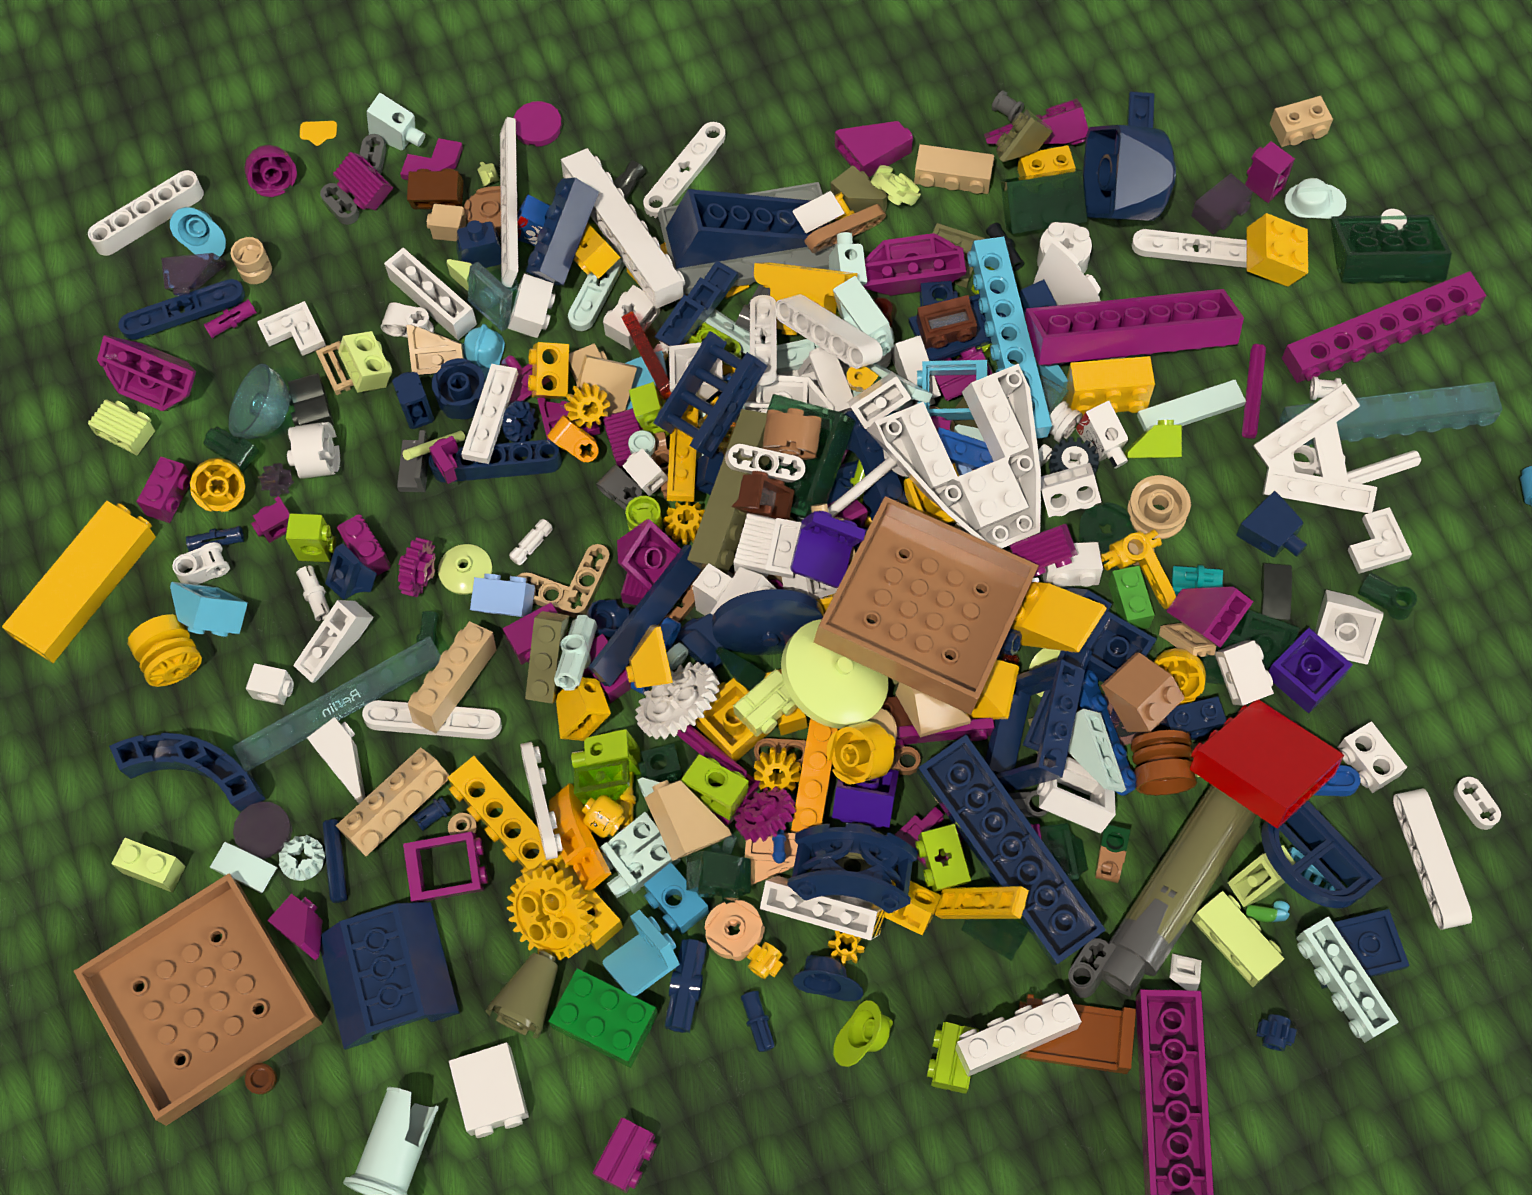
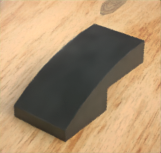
[1260,563,1292,620]

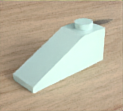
[1068,709,1126,792]

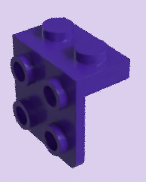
[790,511,866,588]

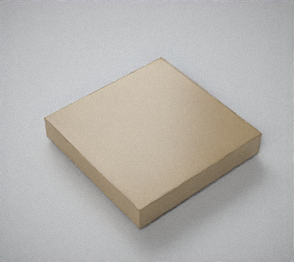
[574,355,637,415]

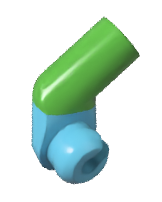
[1246,901,1290,922]

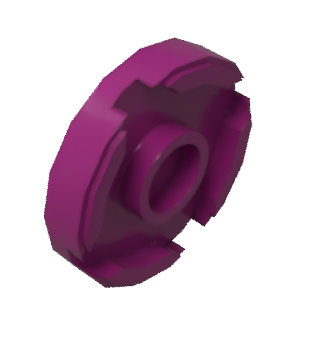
[513,101,562,146]

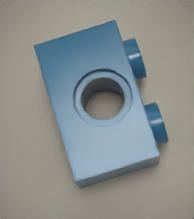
[644,862,709,935]

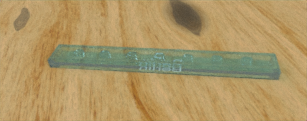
[233,636,441,772]

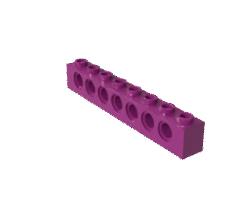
[1282,271,1487,383]

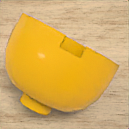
[190,458,245,512]
[1154,648,1206,706]

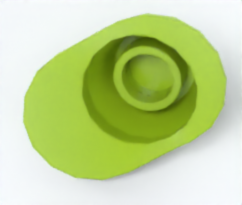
[833,1000,893,1067]

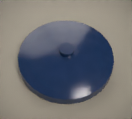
[712,589,824,655]

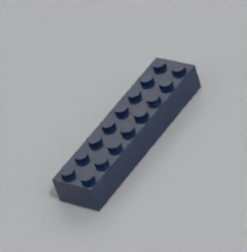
[917,735,1106,966]

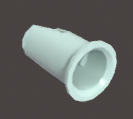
[343,1087,439,1195]

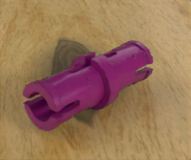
[203,299,257,338]

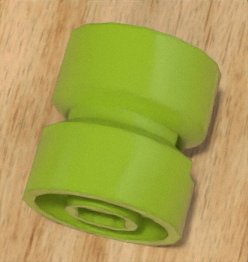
[625,496,663,531]

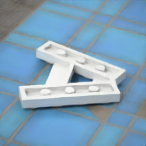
[1253,384,1377,514]

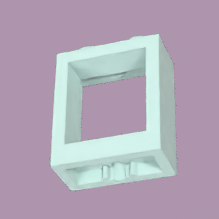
[833,276,894,356]

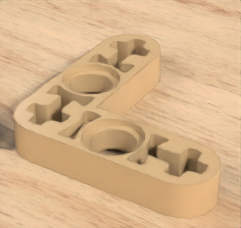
[517,544,611,618]

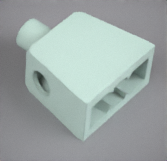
[367,93,425,150]
[829,232,867,286]

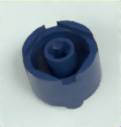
[432,358,486,419]

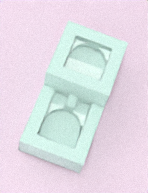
[210,842,277,894]

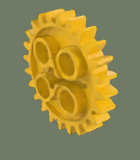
[507,866,595,960]

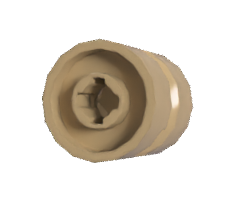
[230,237,272,284]

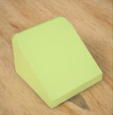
[446,259,476,292]

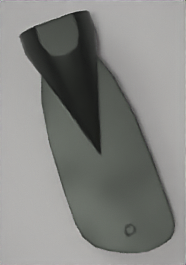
[613,160,645,201]

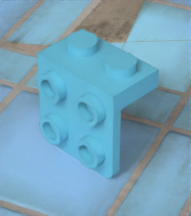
[603,910,680,997]

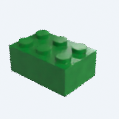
[548,968,658,1068]

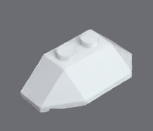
[733,375,834,434]

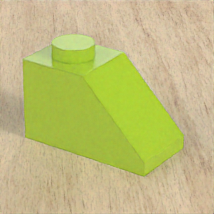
[1124,420,1182,458]

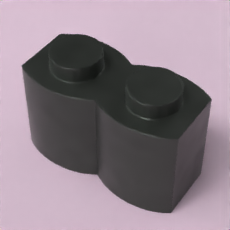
[285,373,334,426]

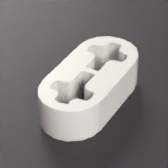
[1453,777,1501,830]

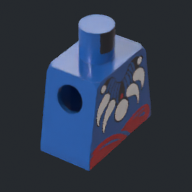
[517,195,550,246]

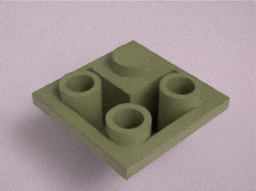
[996,109,1053,162]

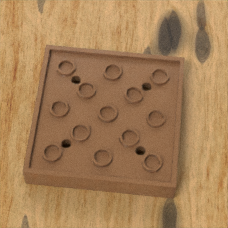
[813,496,1039,715]
[74,873,323,1126]

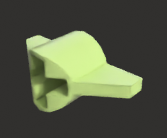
[478,162,500,186]

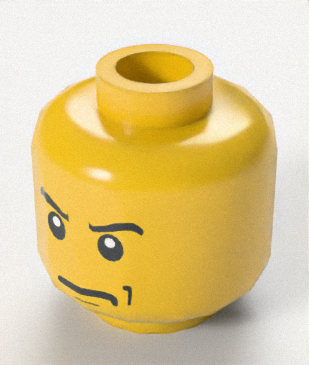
[582,795,626,838]

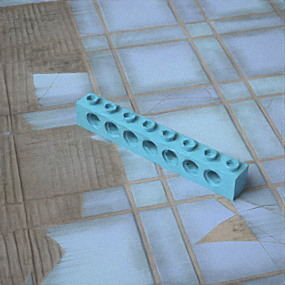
[967,237,1052,439]

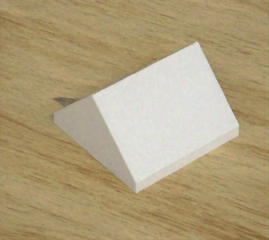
[669,342,723,401]

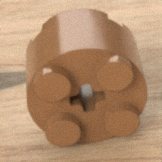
[763,408,822,459]

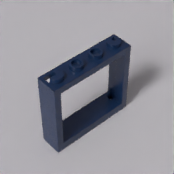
[985,659,1085,792]

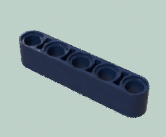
[429,440,562,483]

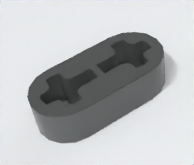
[359,134,386,175]
[320,183,359,225]

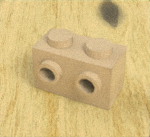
[1270,96,1333,147]

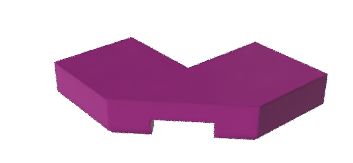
[400,138,463,180]

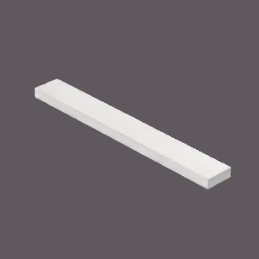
[500,117,518,287]

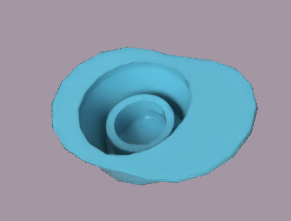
[170,207,226,260]
[463,324,505,380]

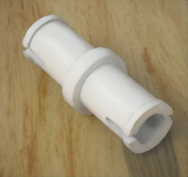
[296,566,330,621]

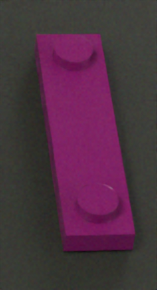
[894,718,994,749]

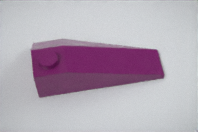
[984,98,1088,145]

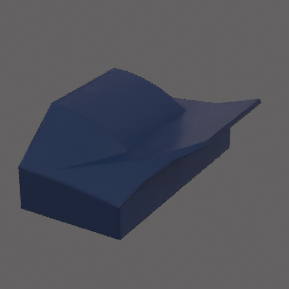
[325,543,377,600]
[675,613,730,672]

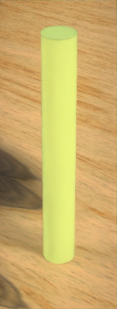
[403,431,465,460]

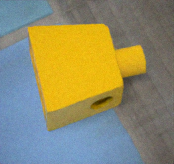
[556,675,611,741]

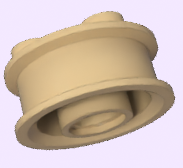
[1127,475,1191,539]

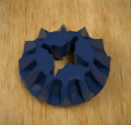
[502,401,538,443]

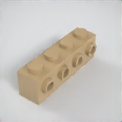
[408,621,496,733]
[336,747,449,856]

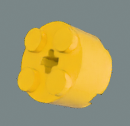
[827,721,896,784]

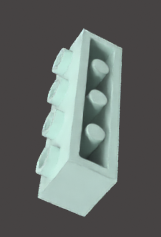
[1296,917,1398,1043]

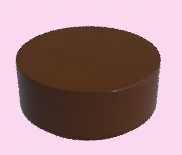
[245,1063,277,1095]

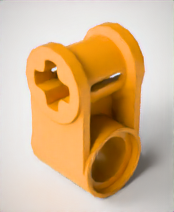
[547,414,598,462]

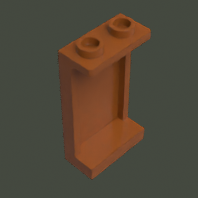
[1019,994,1136,1074]

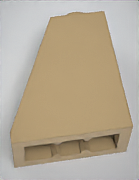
[645,780,732,861]

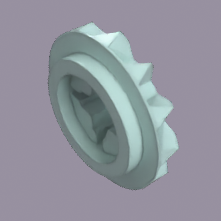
[279,835,325,881]

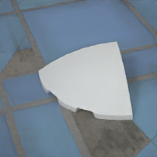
[1033,239,1101,306]

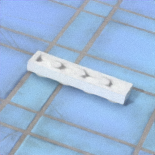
[462,364,518,464]

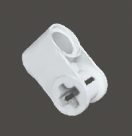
[381,302,434,338]
[172,542,230,585]

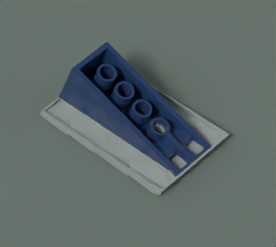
[657,182,837,294]

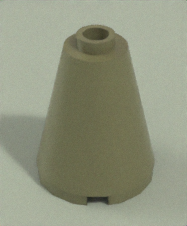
[486,951,558,1038]

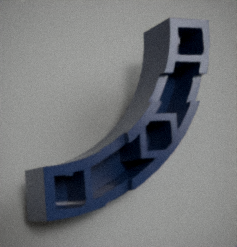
[109,733,266,812]

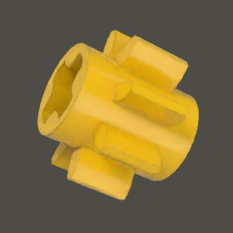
[828,930,864,966]
[747,942,784,979]

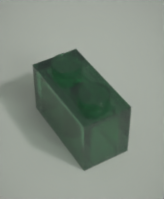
[686,850,751,901]

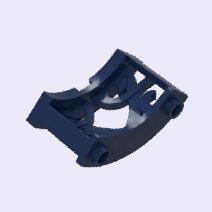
[787,823,918,913]

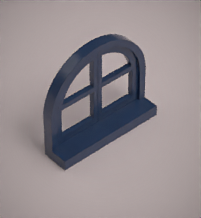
[1261,801,1383,908]

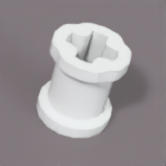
[1310,376,1342,400]

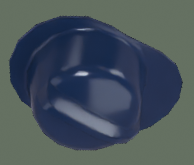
[793,955,864,1001]

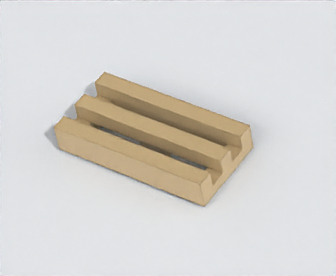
[316,341,353,396]
[1159,623,1216,657]

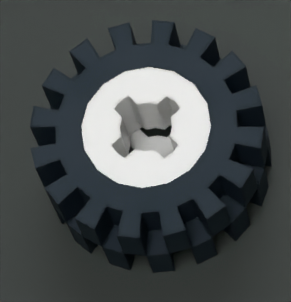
[1049,437,1099,489]

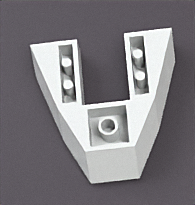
[867,364,1041,549]

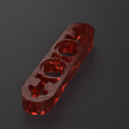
[621,310,672,400]

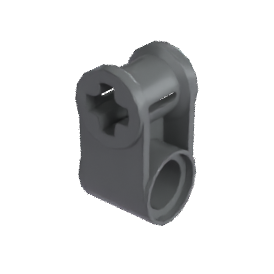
[596,465,644,511]

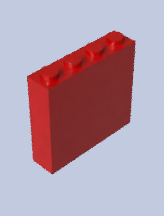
[1190,699,1344,829]

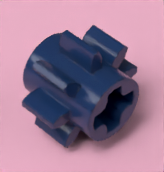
[1256,1014,1297,1051]

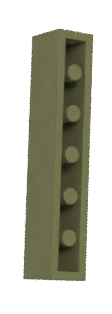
[687,409,770,575]

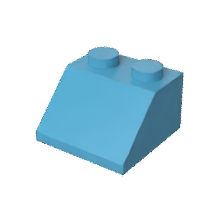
[170,582,248,637]

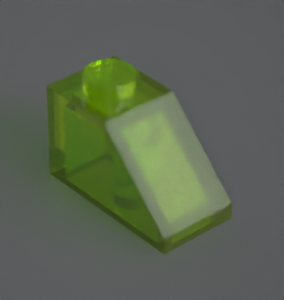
[574,758,629,805]

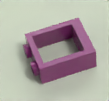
[403,832,488,903]

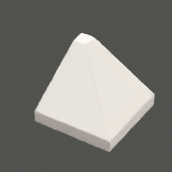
[1169,954,1201,991]

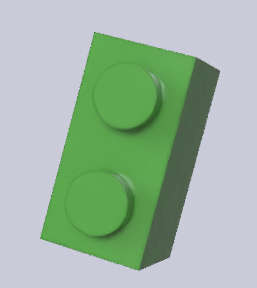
[1108,566,1155,630]

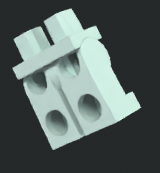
[600,812,681,898]

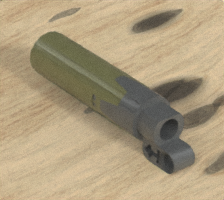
[1068,785,1257,998]

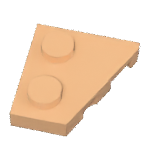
[743,833,798,887]

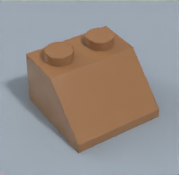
[1101,653,1185,732]

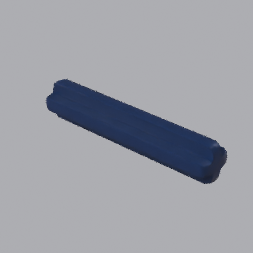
[323,819,347,903]

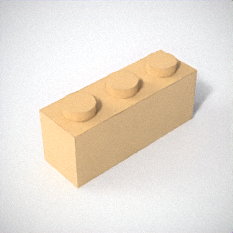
[914,144,994,194]

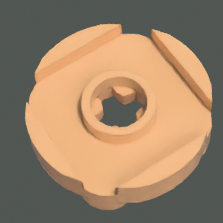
[705,900,765,961]

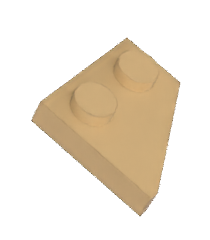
[406,324,464,375]

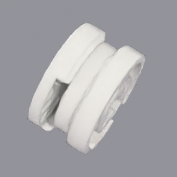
[1049,401,1082,443]

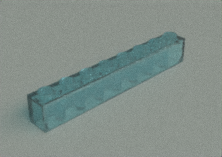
[1279,382,1503,446]

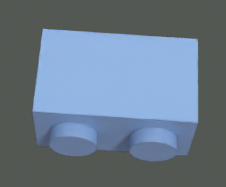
[470,573,535,617]

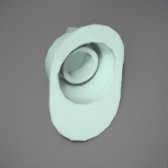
[1285,178,1346,219]

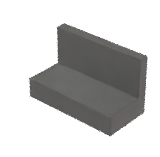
[397,430,430,492]

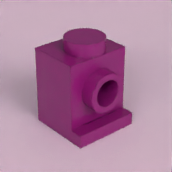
[251,496,290,543]

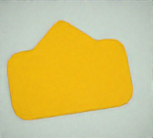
[300,121,337,146]

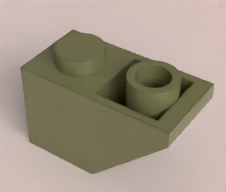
[831,165,887,212]

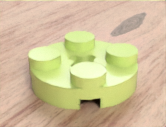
[871,165,921,206]

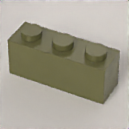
[525,611,569,704]

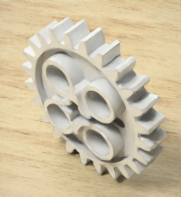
[635,662,720,739]

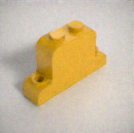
[754,262,858,335]

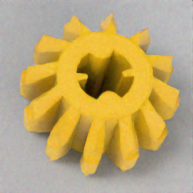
[564,382,610,429]
[663,501,705,545]
[754,747,802,792]

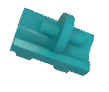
[1172,565,1223,596]

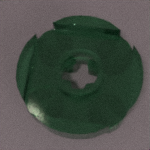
[1079,502,1134,555]

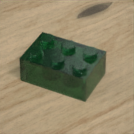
[1000,168,1087,234]

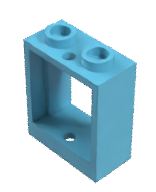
[917,360,987,420]

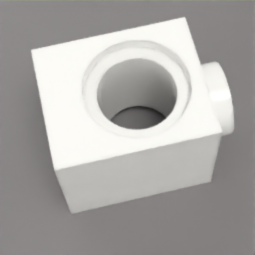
[623,448,668,496]
[246,663,294,705]

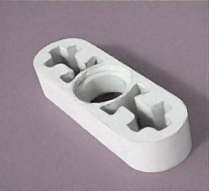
[725,444,805,482]

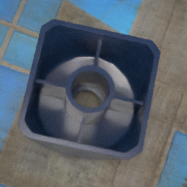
[1080,125,1176,221]

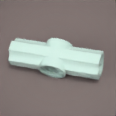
[554,615,597,691]

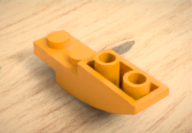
[549,783,611,891]

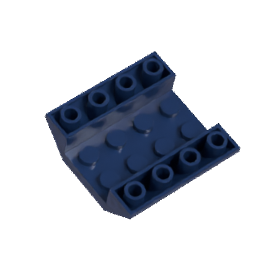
[320,902,460,1050]

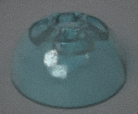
[229,364,290,439]

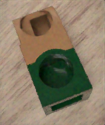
[1095,825,1130,883]

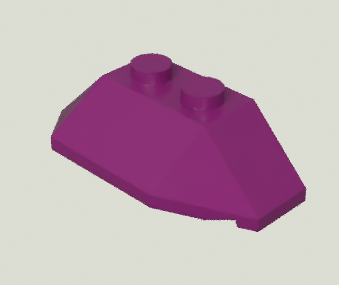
[863,233,966,296]
[97,335,196,411]

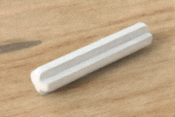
[1347,450,1421,484]

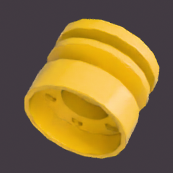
[127,614,202,687]

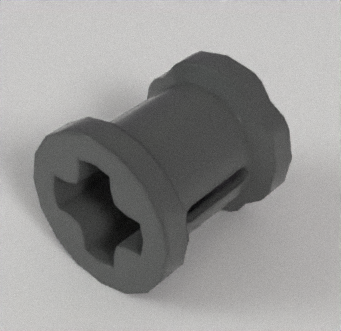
[991,90,1024,122]

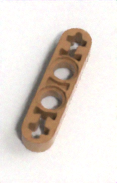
[804,204,886,253]

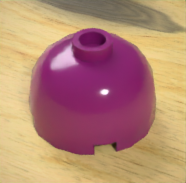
[244,145,297,197]

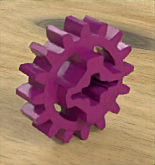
[398,537,436,597]
[734,787,796,843]

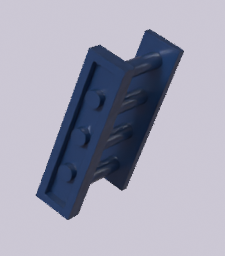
[653,331,768,459]

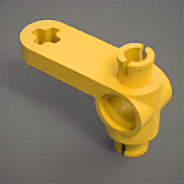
[1100,529,1176,609]

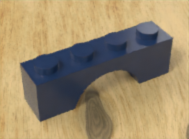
[834,411,908,520]

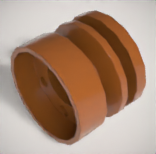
[1130,730,1197,796]

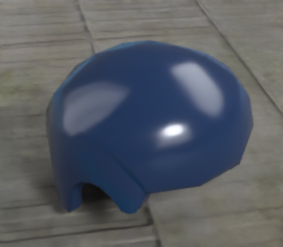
[586,599,630,639]

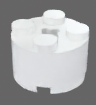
[1037,222,1092,274]
[287,422,340,479]

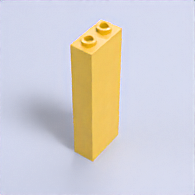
[2,501,156,663]

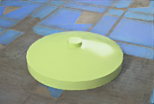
[781,619,888,729]

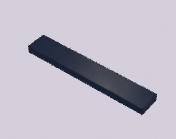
[588,545,702,687]

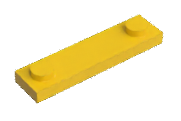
[935,886,1029,919]

